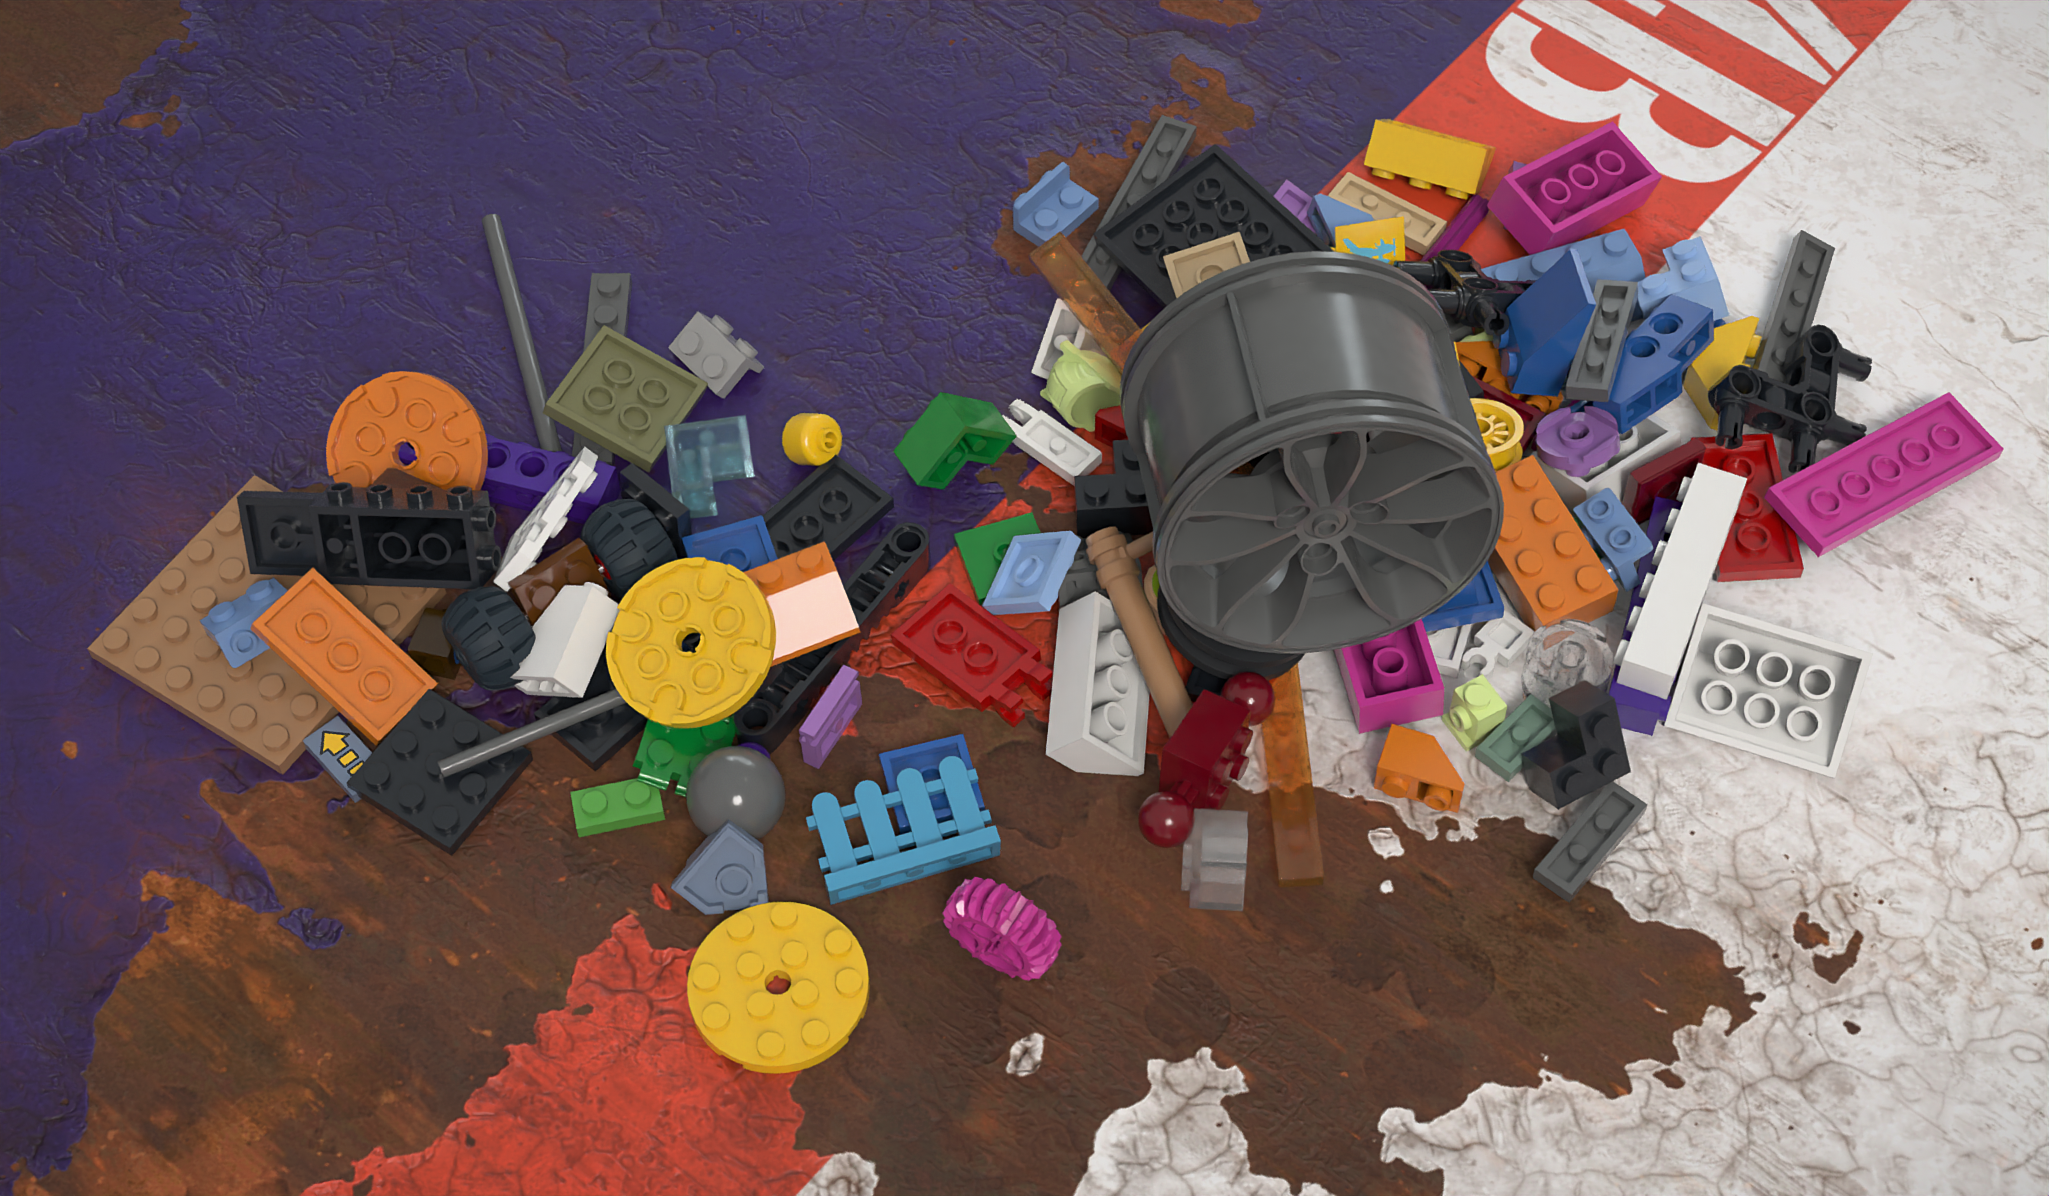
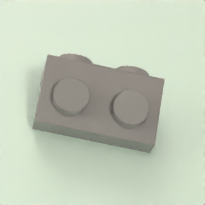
[668,311,764,398]

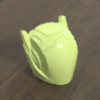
[1040,340,1122,432]

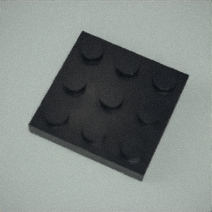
[347,689,533,856]

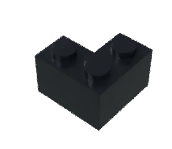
[1074,440,1153,538]
[1521,680,1631,809]

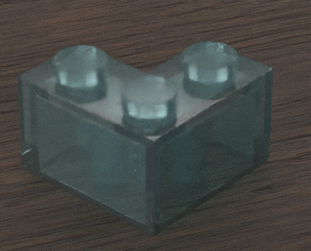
[664,415,755,519]

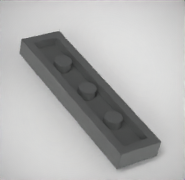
[1566,279,1638,402]

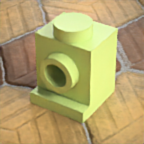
[1442,674,1507,752]

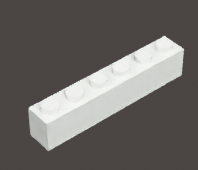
[1613,463,1747,700]

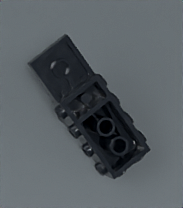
[237,468,501,589]

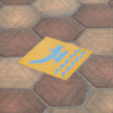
[1335,216,1405,265]

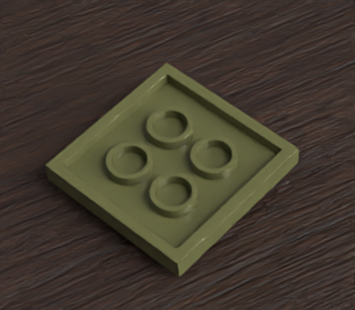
[543,325,708,472]

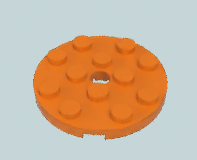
[326,371,488,491]

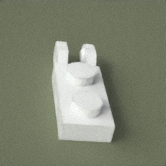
[1002,399,1102,486]

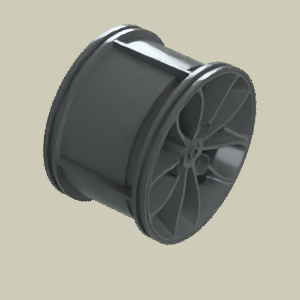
[1119,251,1504,654]

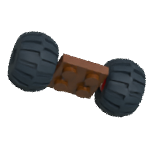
[441,499,678,691]

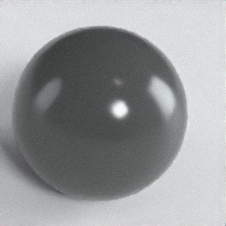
[686,746,786,840]

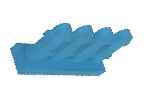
[806,756,1001,905]

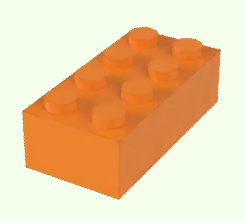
[1488,455,1619,646]

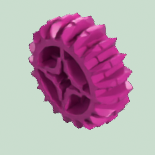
[943,877,1062,981]

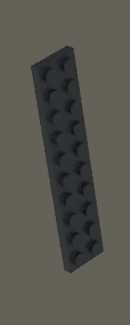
[534,454,894,772]

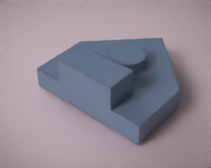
[671,819,769,915]

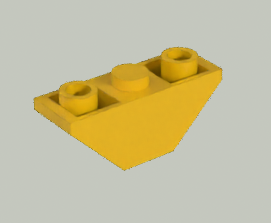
[1683,316,1762,431]

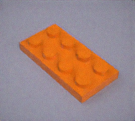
[250,568,438,746]

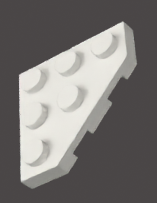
[493,447,598,592]

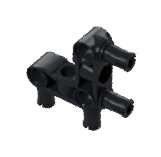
[1393,250,1536,336]
[1708,324,1872,473]

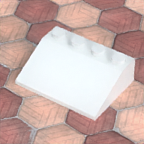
[1664,603,1873,778]

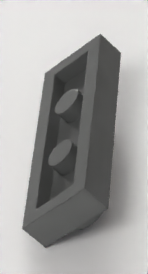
[1532,781,1648,903]

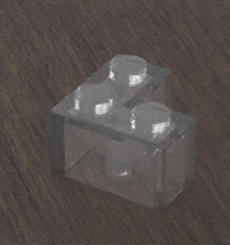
[1181,809,1248,911]

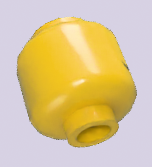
[782,413,842,466]

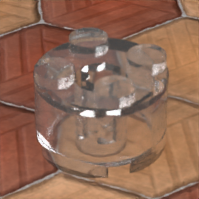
[1521,619,1614,708]

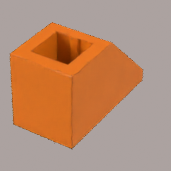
[1374,724,1465,813]

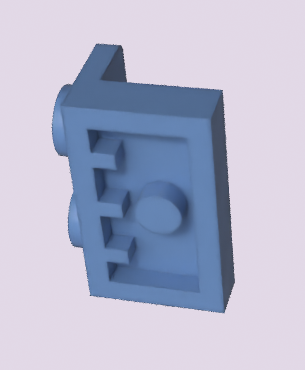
[1013,162,1099,253]

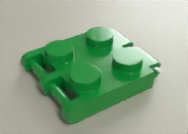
[633,713,736,797]

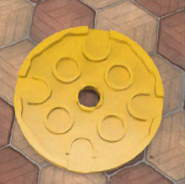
[606,557,776,728]
[687,902,870,1074]

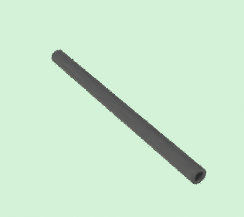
[482,214,562,452]

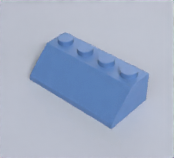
[1481,228,1646,322]

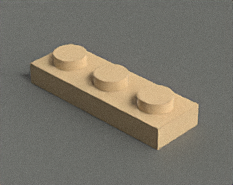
[1328,172,1447,255]

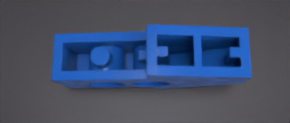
[1593,294,1714,434]

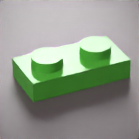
[570,778,665,837]

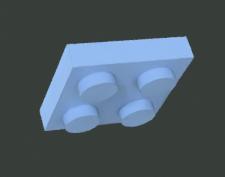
[982,531,1081,615]

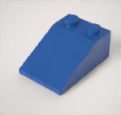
[1493,249,1596,397]

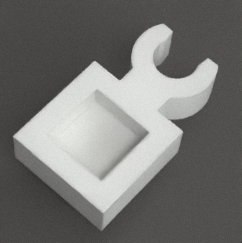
[1461,610,1535,681]

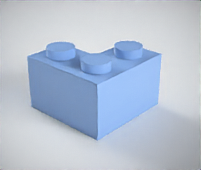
[1637,236,1730,321]

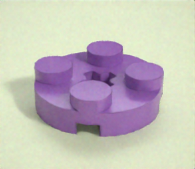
[1535,406,1620,477]

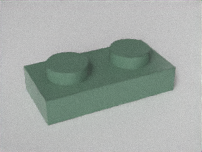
[1475,694,1557,782]

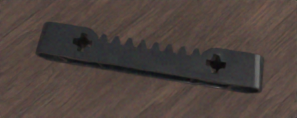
[734,523,931,755]

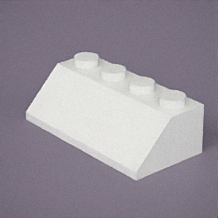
[1046,591,1150,776]

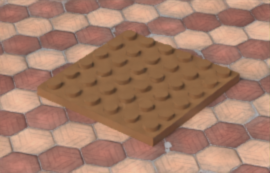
[87,475,446,775]

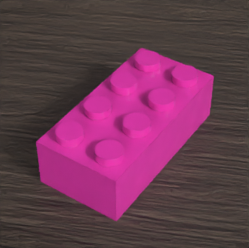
[1487,121,1662,255]
[1334,619,1445,734]

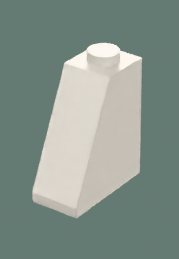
[510,582,620,698]

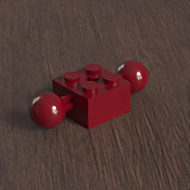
[1138,671,1276,848]

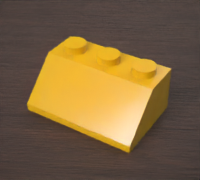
[1364,119,1496,199]

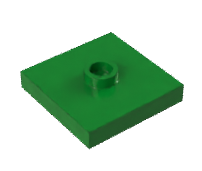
[954,512,1040,607]

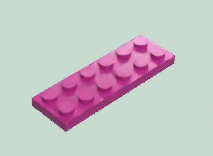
[1764,392,2004,557]

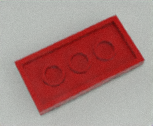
[1690,433,1804,582]

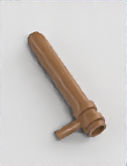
[1086,527,1193,738]

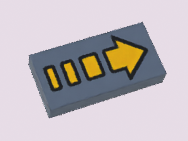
[303,716,372,803]

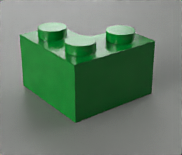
[893,392,1017,490]

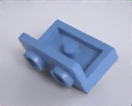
[1573,488,1653,592]
[199,578,288,668]

